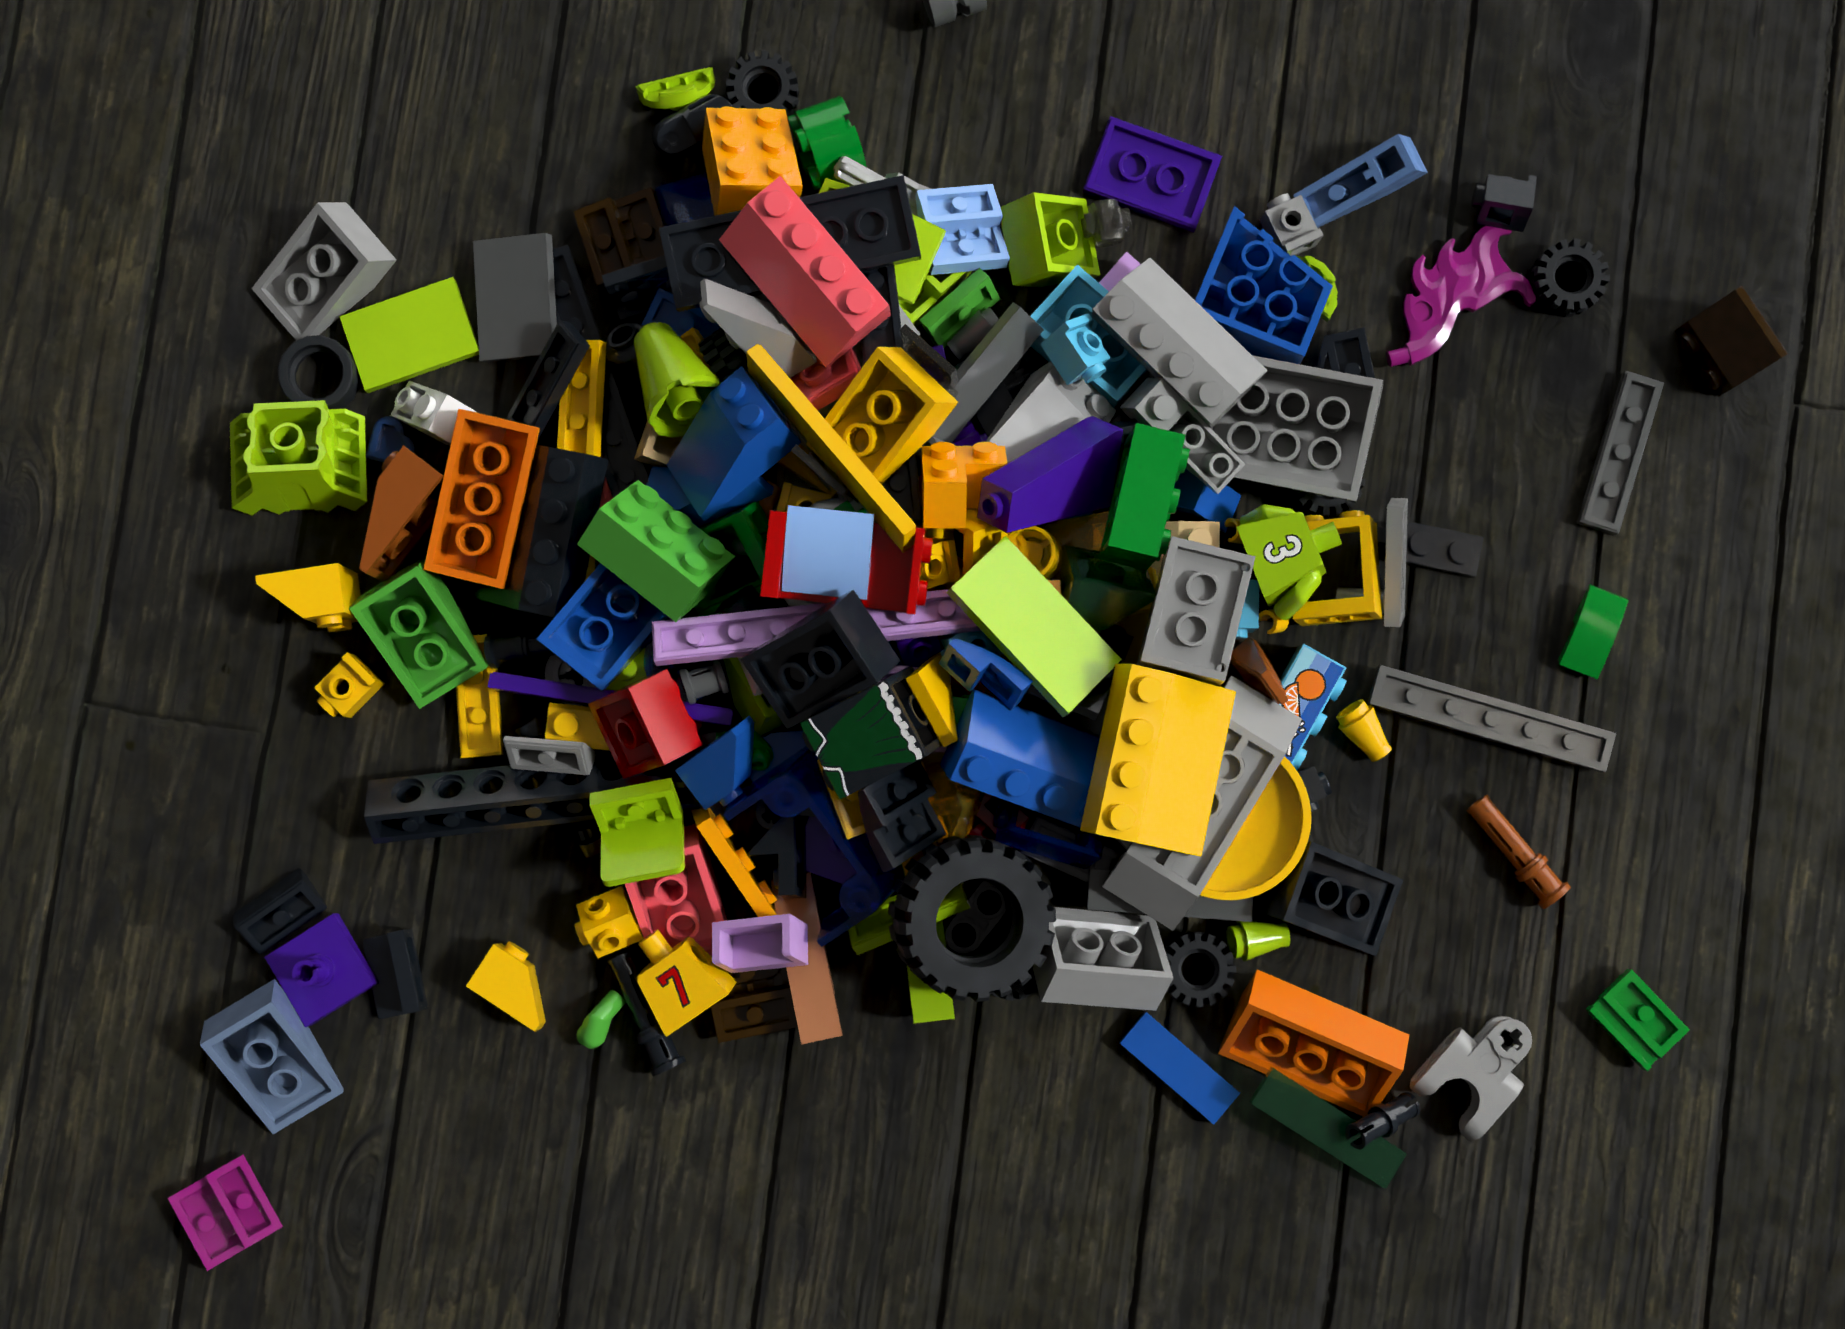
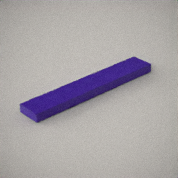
[488,672,738,728]

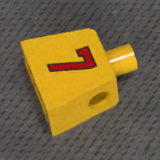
[636,929,737,1037]

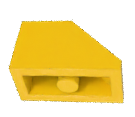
[466,941,546,1032]

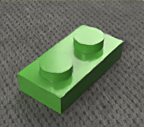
[919,268,1001,348]

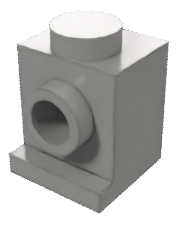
[1260,193,1323,256]

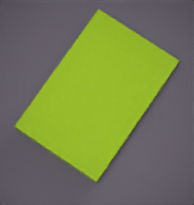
[339,277,479,393]

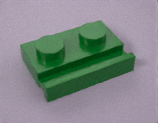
[1585,969,1690,1071]

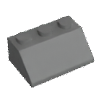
[1033,907,1173,1011]

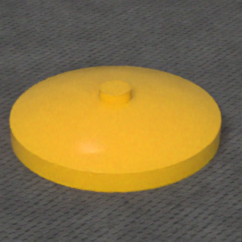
[1200,756,1311,900]

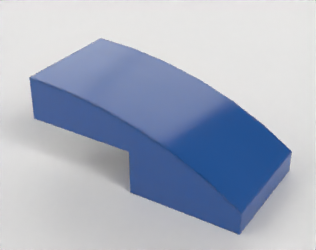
[939,639,1033,710]

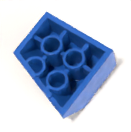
[1195,206,1333,364]

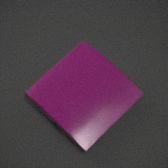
[168,1154,283,1271]

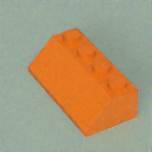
[423,409,540,589]
[1218,969,1409,1117]

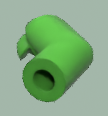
[577,990,625,1049]

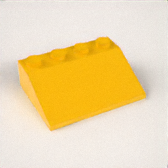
[1080,664,1236,857]

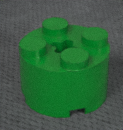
[787,96,867,190]

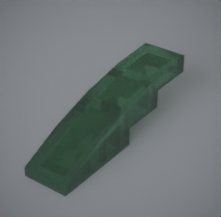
[1249,1067,1407,1189]

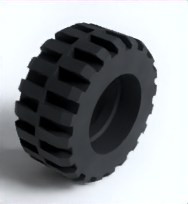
[888,835,1056,1002]

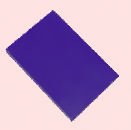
[1082,116,1222,233]

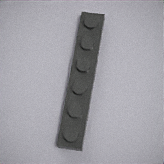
[1367,665,1616,773]

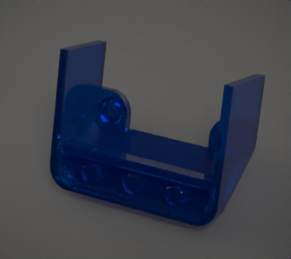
[723,746,905,947]

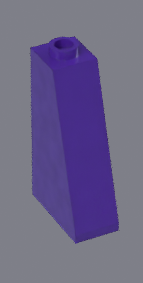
[977,416,1123,533]

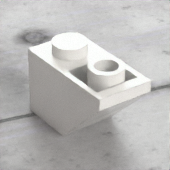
[390,381,476,446]

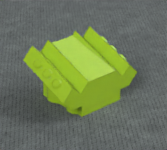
[230,400,367,516]

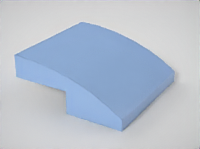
[915,184,1010,275]
[782,505,875,600]

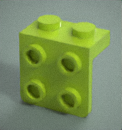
[590,778,685,887]

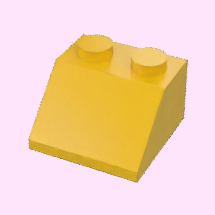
[255,563,360,632]

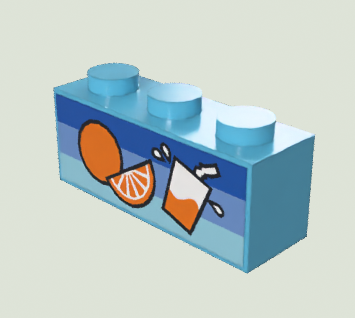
[1279,644,1347,770]

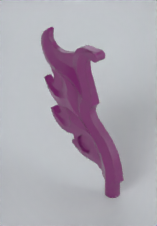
[1386,226,1536,367]

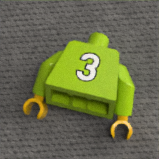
[1225,504,1342,634]

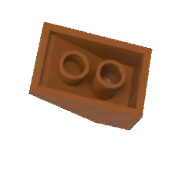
[359,445,444,582]

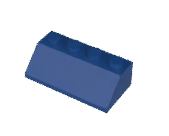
[940,689,1100,828]

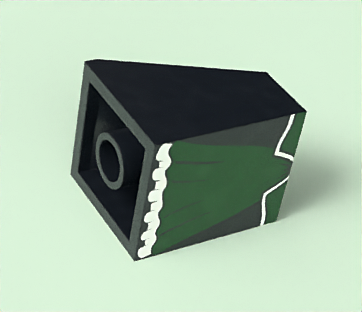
[800,665,942,799]

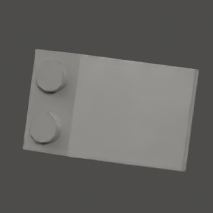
[252,202,396,341]
[986,361,1116,464]

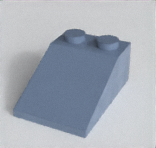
[200,979,344,1134]

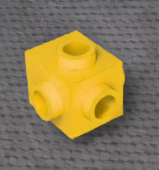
[574,886,643,958]

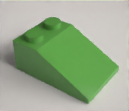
[349,556,489,709]

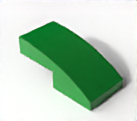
[1558,584,1629,679]

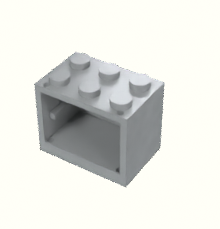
[1137,536,1256,686]

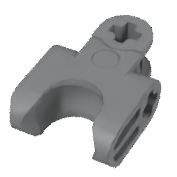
[1410,1016,1532,1141]

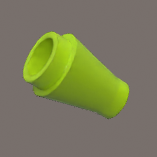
[1226,921,1290,961]

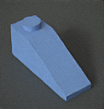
[1293,134,1428,228]

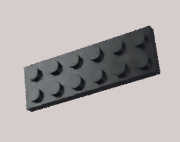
[659,175,921,312]

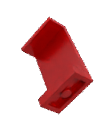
[760,510,933,615]

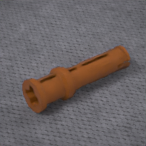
[1466,794,1571,909]

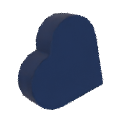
[366,416,417,463]

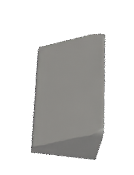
[503,736,596,775]

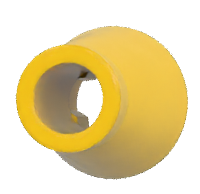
[1336,699,1392,762]

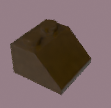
[1675,286,1788,396]

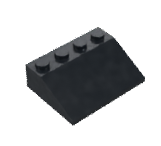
[468,445,609,618]

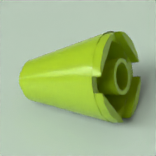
[634,322,721,438]

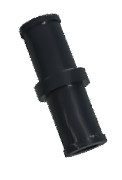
[1345,1092,1420,1150]

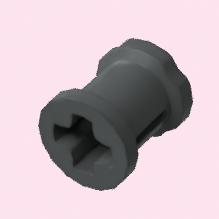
[679,659,729,705]

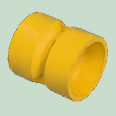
[1008,526,1063,580]

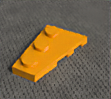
[691,806,778,917]

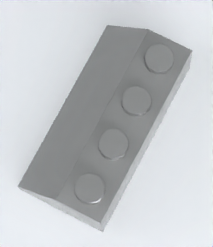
[1092,258,1268,428]

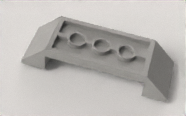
[1102,676,1302,931]

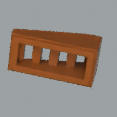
[1230,637,1288,705]

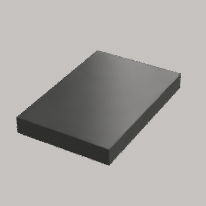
[473,233,557,362]

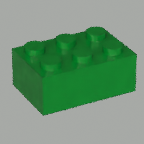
[1098,423,1190,571]

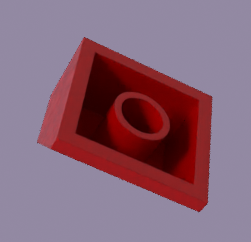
[588,669,703,779]

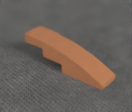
[771,872,843,1045]

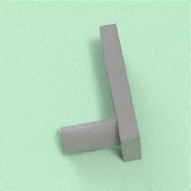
[1336,498,1408,627]

